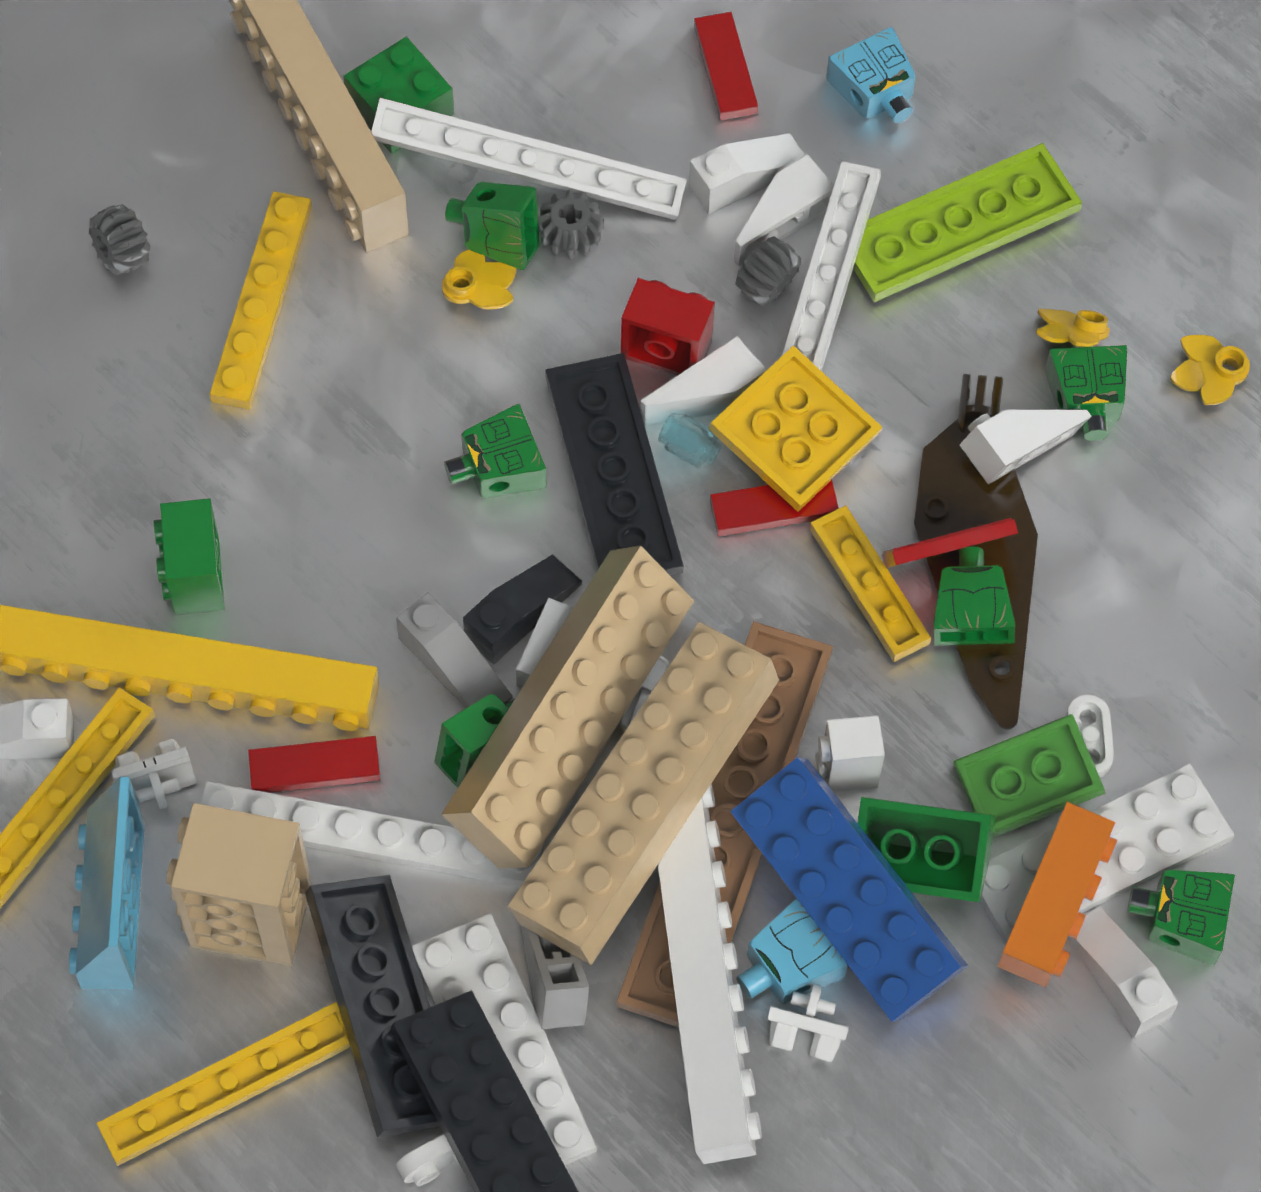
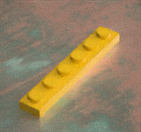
[209,191,312,410]
[0,687,155,909]
[96,1001,350,1166]

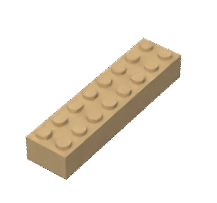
[229,0,409,253]
[441,546,694,869]
[508,622,779,965]

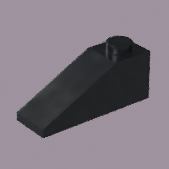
[463,554,582,665]

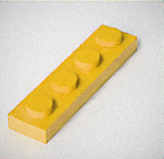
[810,505,931,662]

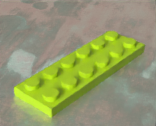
[853,143,1083,302]

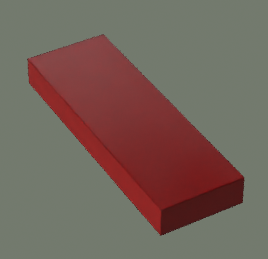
[694,12,758,121]
[710,480,839,537]
[248,736,381,793]

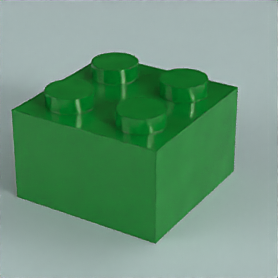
[343,36,454,154]
[154,498,225,615]

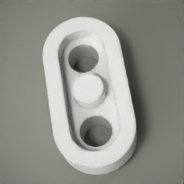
[1066,694,1114,778]
[396,1134,460,1186]

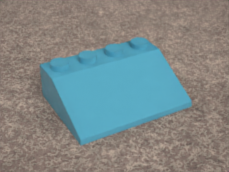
[69,777,145,989]

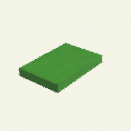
[953,714,1106,838]

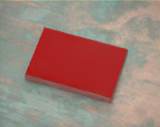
[882,518,1018,568]

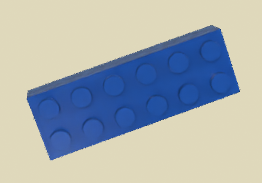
[730,757,969,1022]

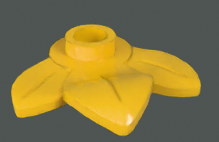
[441,249,517,310]
[1036,308,1110,347]
[1170,335,1250,405]

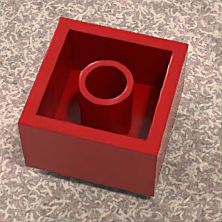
[620,278,715,376]

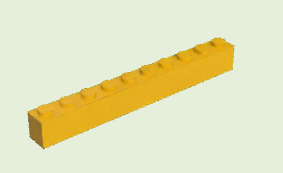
[0,605,379,731]

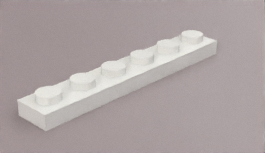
[782,161,881,371]

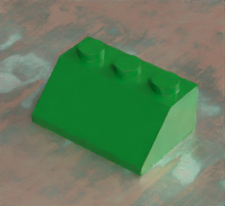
[858,797,996,902]

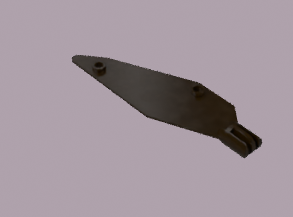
[914,374,1038,730]

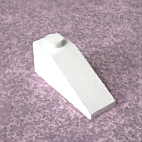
[689,133,805,215]
[734,154,834,266]
[640,336,767,425]
[960,410,1092,484]
[0,698,74,760]
[1068,907,1179,1039]

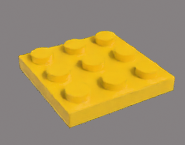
[709,345,883,512]

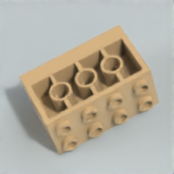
[166,803,312,966]

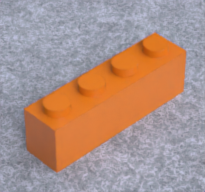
[997,802,1117,988]

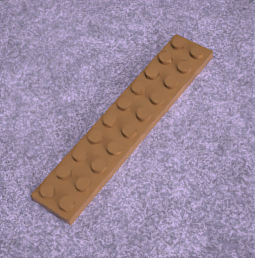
[617,621,833,1027]

